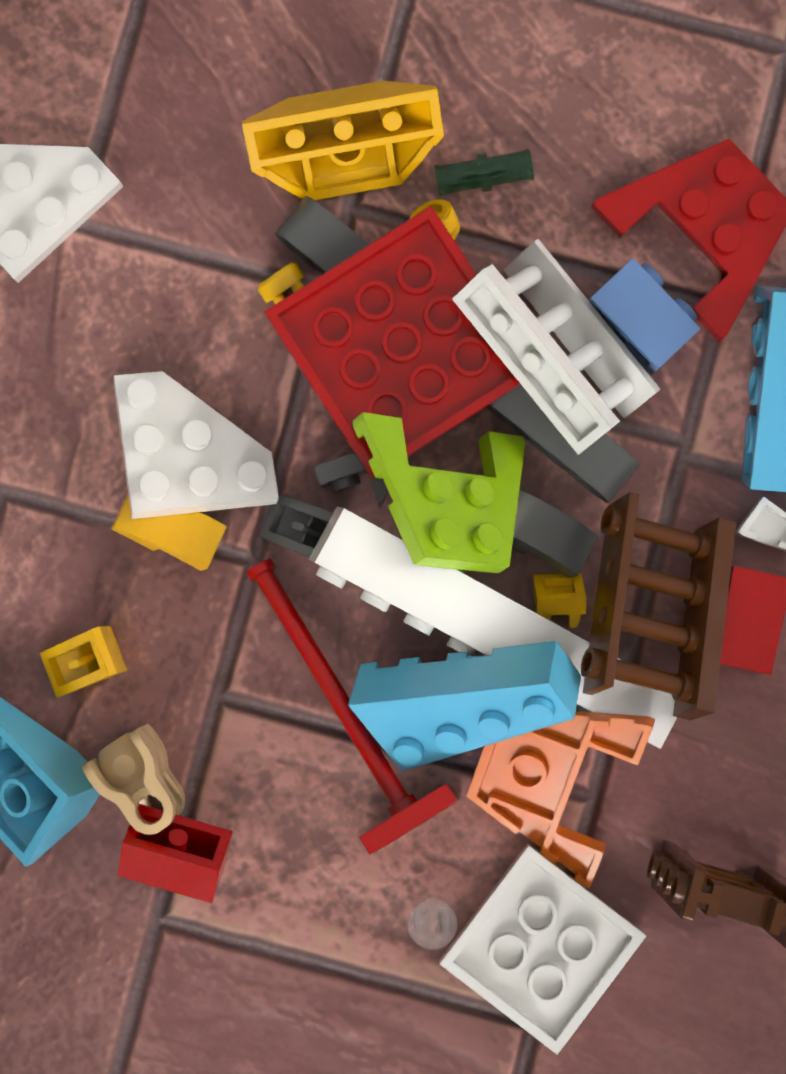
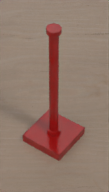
[246,558,459,855]

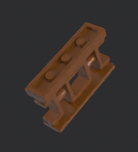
[647,840,786,948]

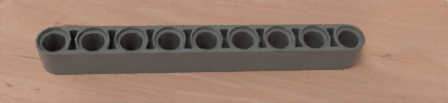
[274,196,639,503]

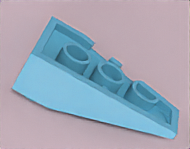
[0,697,100,867]

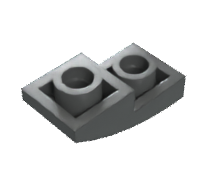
[512,490,598,578]

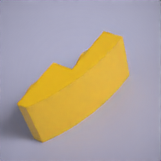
[111,494,227,571]

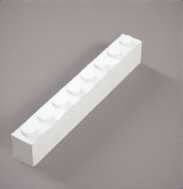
[308,507,677,749]

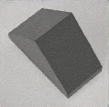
[259,493,333,557]

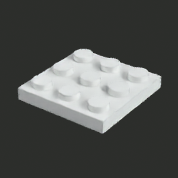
[439,843,646,1055]

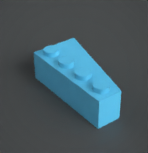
[742,285,786,492]
[348,641,581,771]

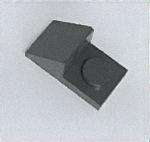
[314,453,389,509]

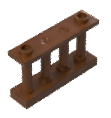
[581,492,736,721]

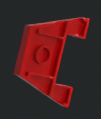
[591,139,786,342]

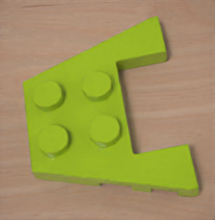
[353,412,525,574]

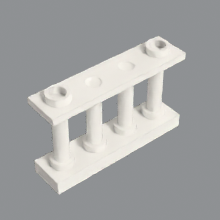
[452,239,661,455]

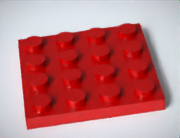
[264,206,521,480]

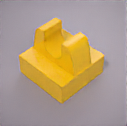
[533,573,587,628]

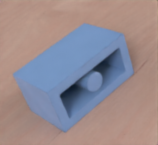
[589,258,701,375]

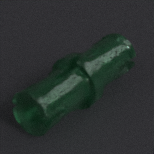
[434,149,534,196]

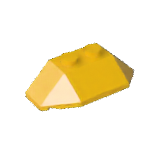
[242,81,444,200]

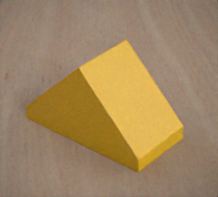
[40,626,128,698]

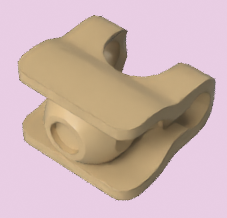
[82,724,185,835]

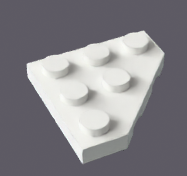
[0,144,124,283]
[113,371,279,519]

